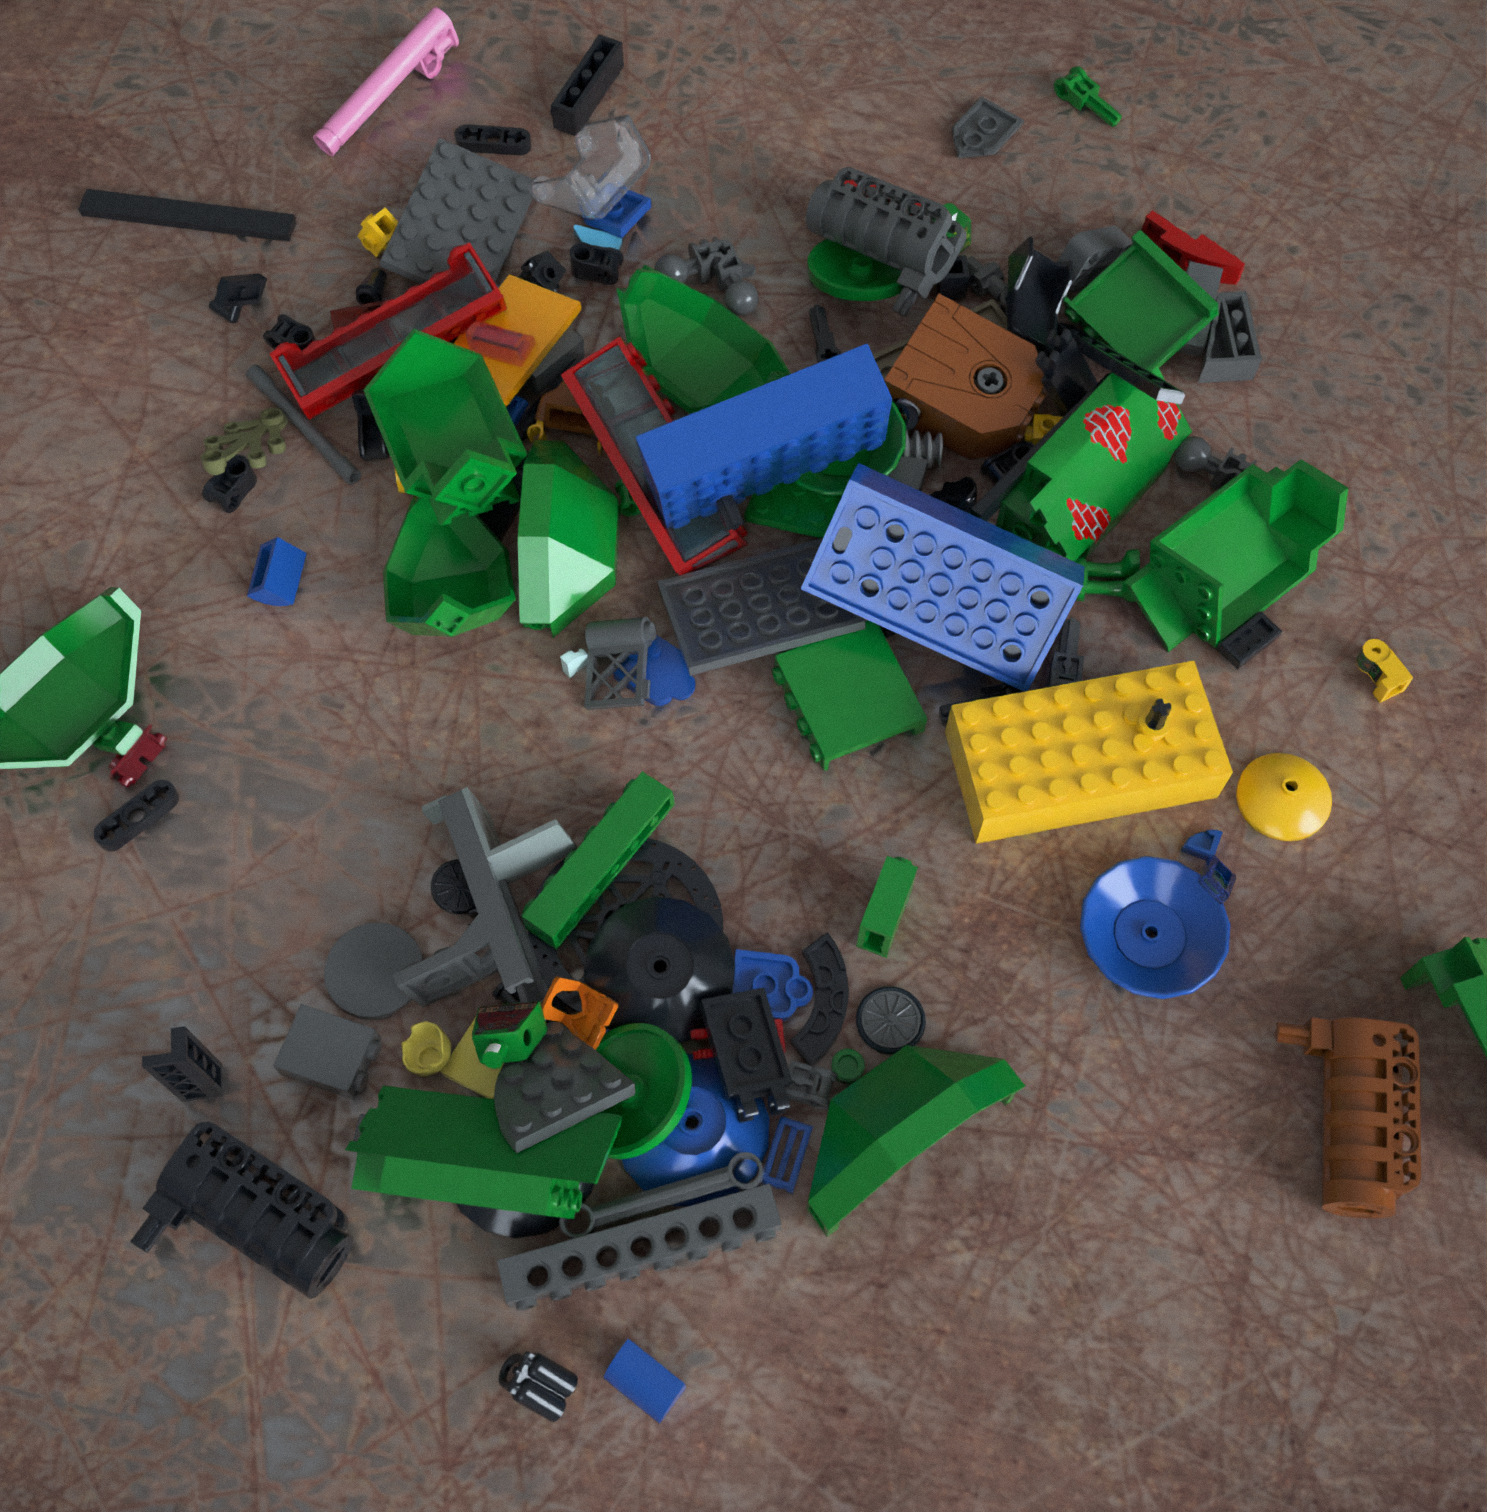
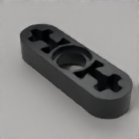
[454,124,532,156]
[93,780,179,851]

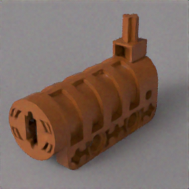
[1274,1017,1421,1219]

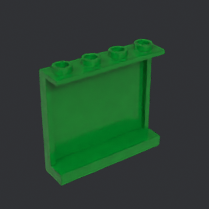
[1063,230,1219,372]
[771,620,927,771]

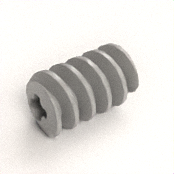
[901,430,943,470]

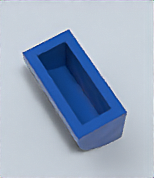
[247,537,307,606]
[603,1339,686,1424]

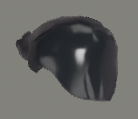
[930,477,977,513]

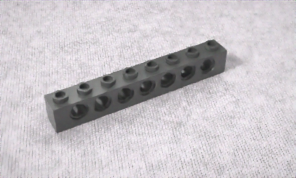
[497,1184,782,1311]

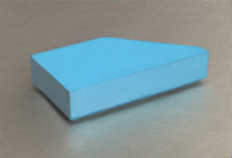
[573,225,622,259]

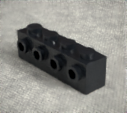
[550,34,624,137]

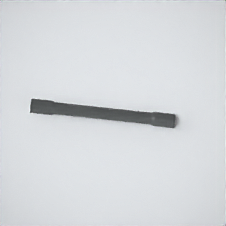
[246,365,361,485]

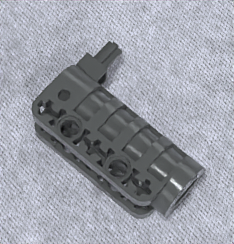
[806,167,967,317]

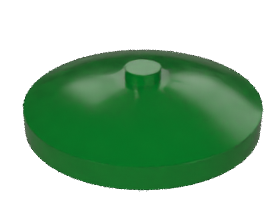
[807,239,903,301]
[596,1023,692,1159]

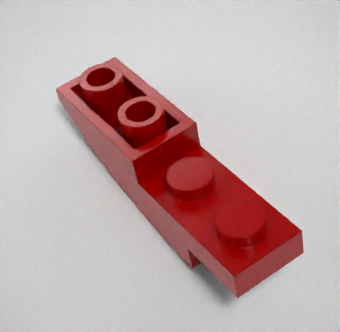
[1141,210,1246,285]

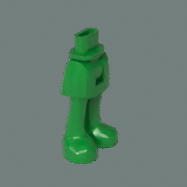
[1075,549,1140,603]

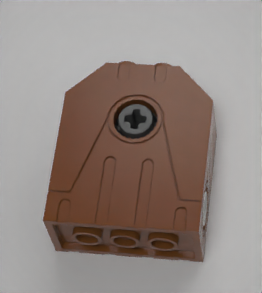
[884,293,1047,460]

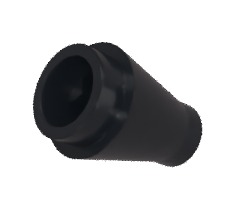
[355,268,387,309]

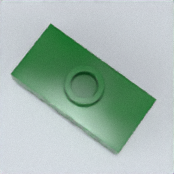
[93,720,143,755]

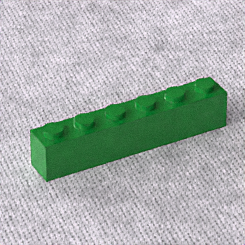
[521,771,675,950]

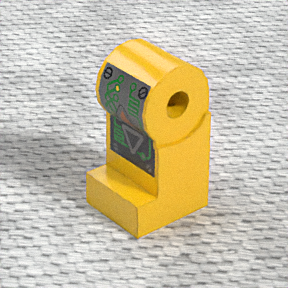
[1356,639,1413,703]

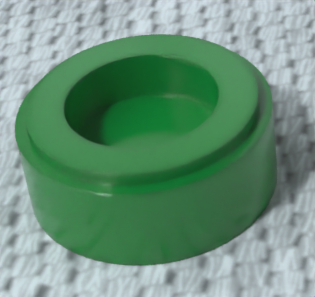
[831,1048,865,1084]

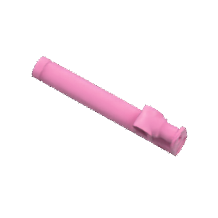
[313,7,459,156]

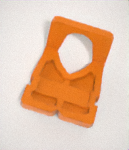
[541,977,618,1050]

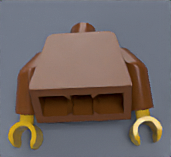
[527,380,615,455]

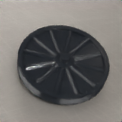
[431,859,476,914]

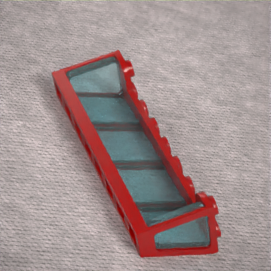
[269,242,507,420]
[561,336,748,575]

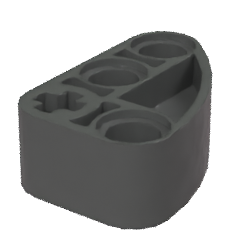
[1056,225,1133,292]

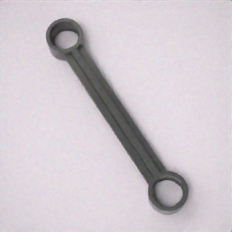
[560,1152,764,1239]

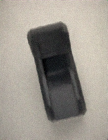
[352,390,390,461]

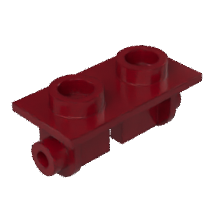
[108,724,167,788]

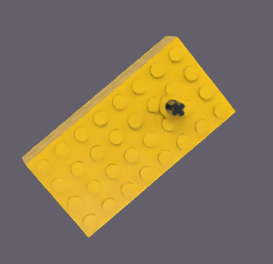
[945,661,1233,844]

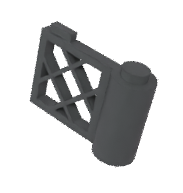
[584,617,656,710]

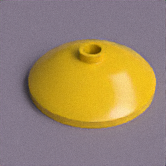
[1236,753,1332,841]

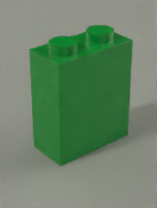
[856,856,918,958]

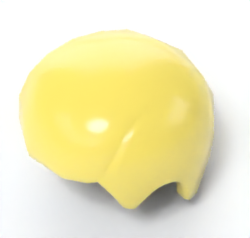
[401,1021,452,1077]

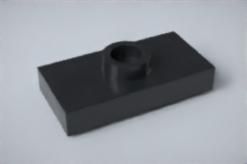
[1216,611,1283,670]

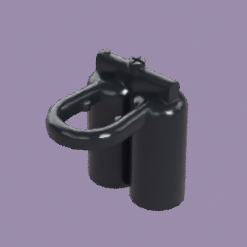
[498,1351,578,1422]

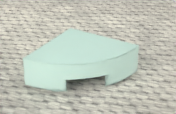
[560,649,588,678]

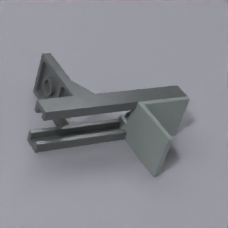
[393,787,577,1008]

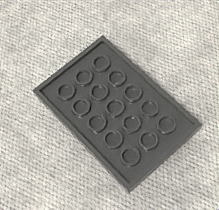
[380,138,539,304]
[657,538,865,676]

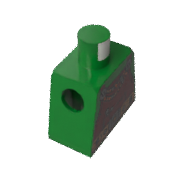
[472,1001,548,1069]

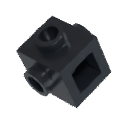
[518,251,566,292]

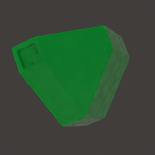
[616,264,791,414]
[518,440,620,638]
[383,495,516,637]
[0,587,141,769]
[807,1045,1025,1237]

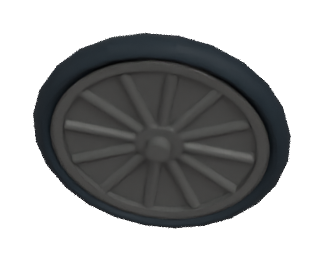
[856,986,926,1054]

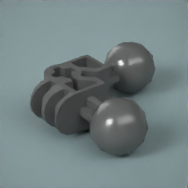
[654,237,759,316]
[1174,436,1257,490]

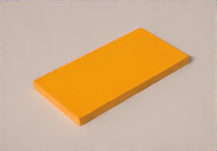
[453,274,582,407]

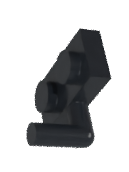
[209,273,267,323]

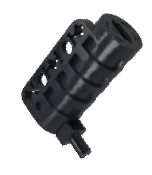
[130,1122,353,1299]

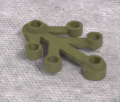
[200,407,288,475]

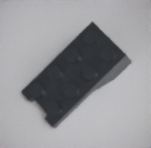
[1007,236,1072,358]

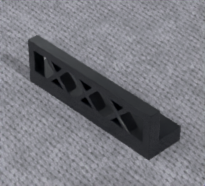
[142,1026,223,1102]

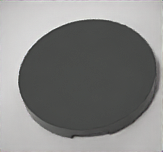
[324,922,424,1020]

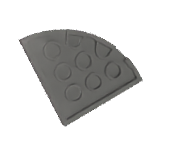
[494,1022,636,1153]

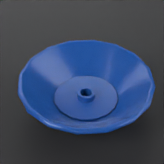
[1080,856,1230,999]
[621,1054,769,1207]

